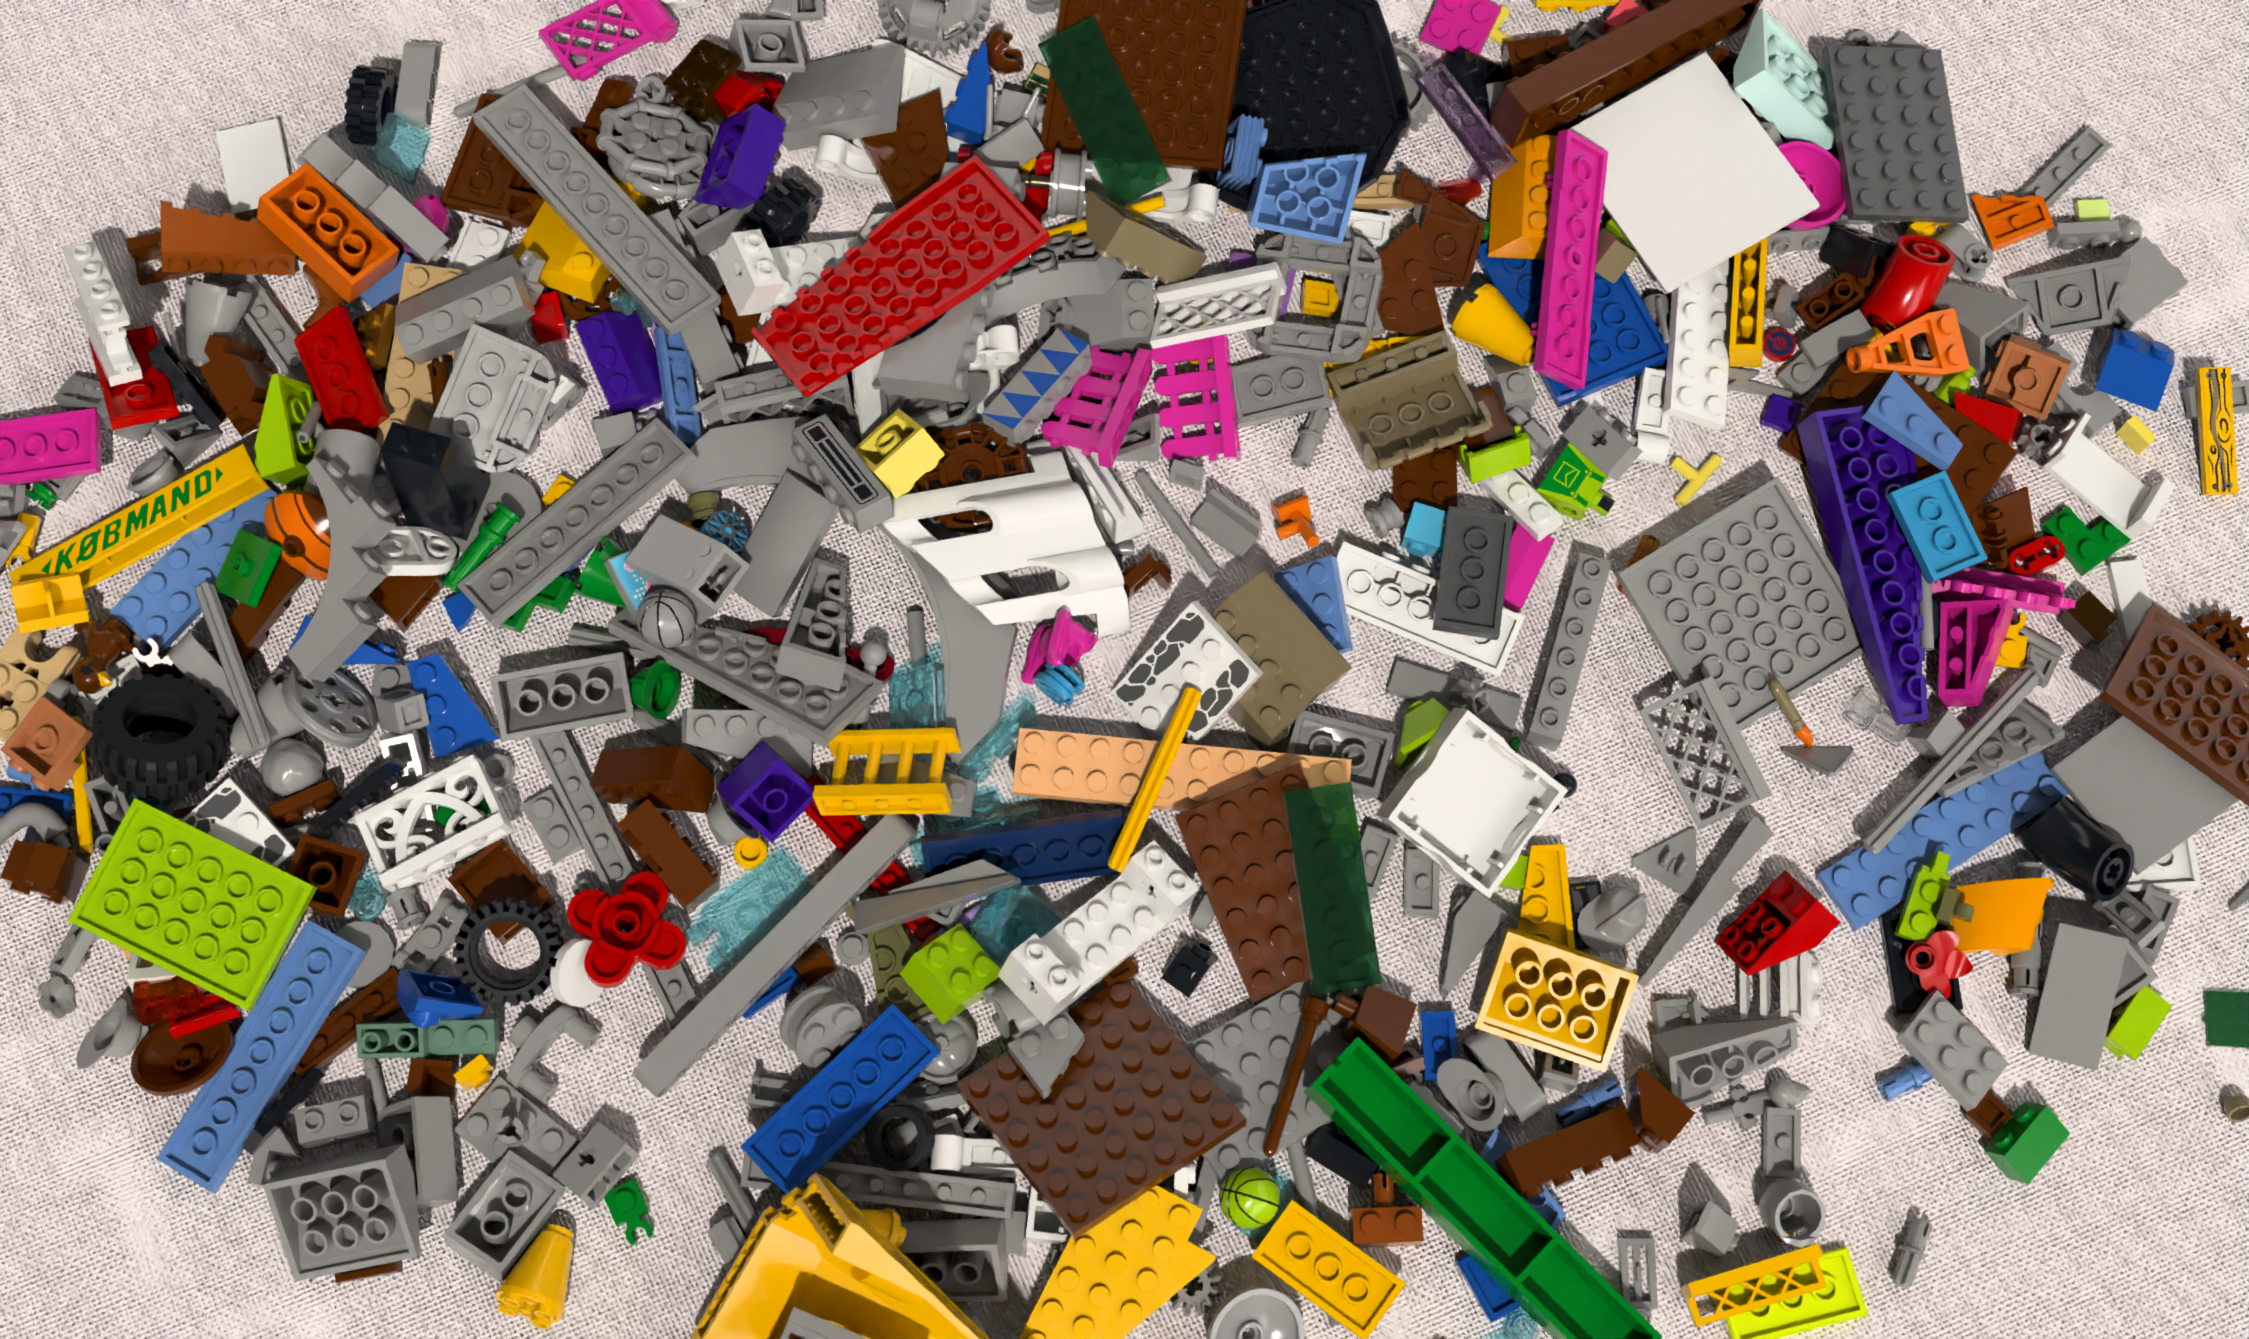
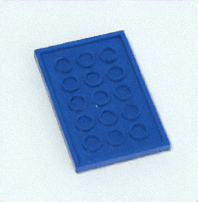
[1476,227,1668,408]

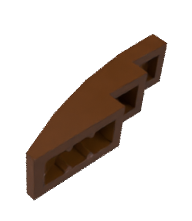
[212,558,305,666]

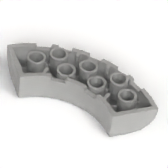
[937,232,1126,331]

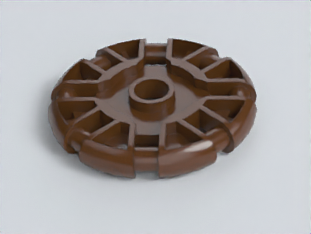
[915,421,1031,533]

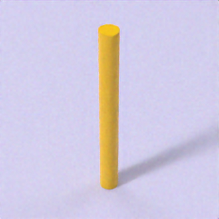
[1047,195,1166,238]

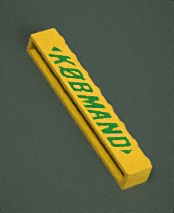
[9,444,270,591]

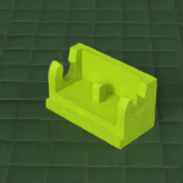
[1459,425,1531,484]
[2104,985,2172,1060]

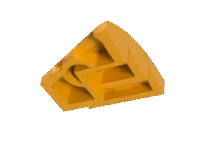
[1947,878,2054,956]

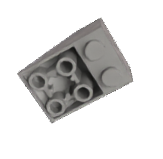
[624,514,750,624]

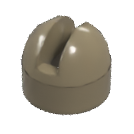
[2223,1092,2249,1122]

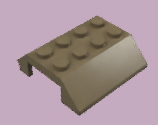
[1326,330,1493,471]
[1211,570,1352,751]

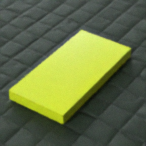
[1716,1247,1868,1339]

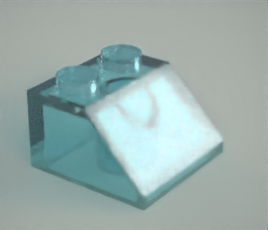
[966,884,1063,963]

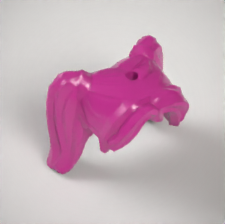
[1021,609,1098,685]

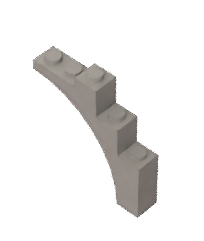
[287,457,397,682]

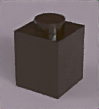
[2057,590,2117,648]

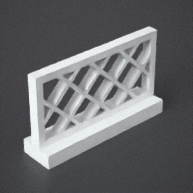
[1150,262,1287,349]

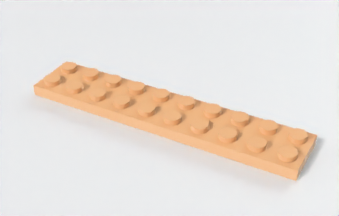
[1012,728,1352,827]

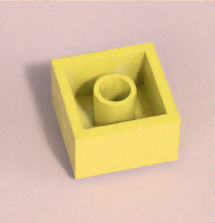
[854,408,945,499]

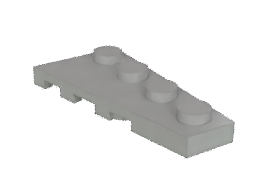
[1920,700,2065,798]

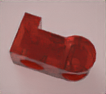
[132,976,206,1026]

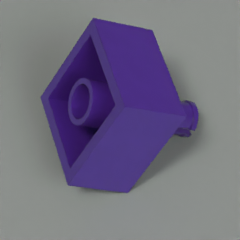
[716,741,814,843]

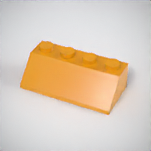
[1488,135,1558,260]

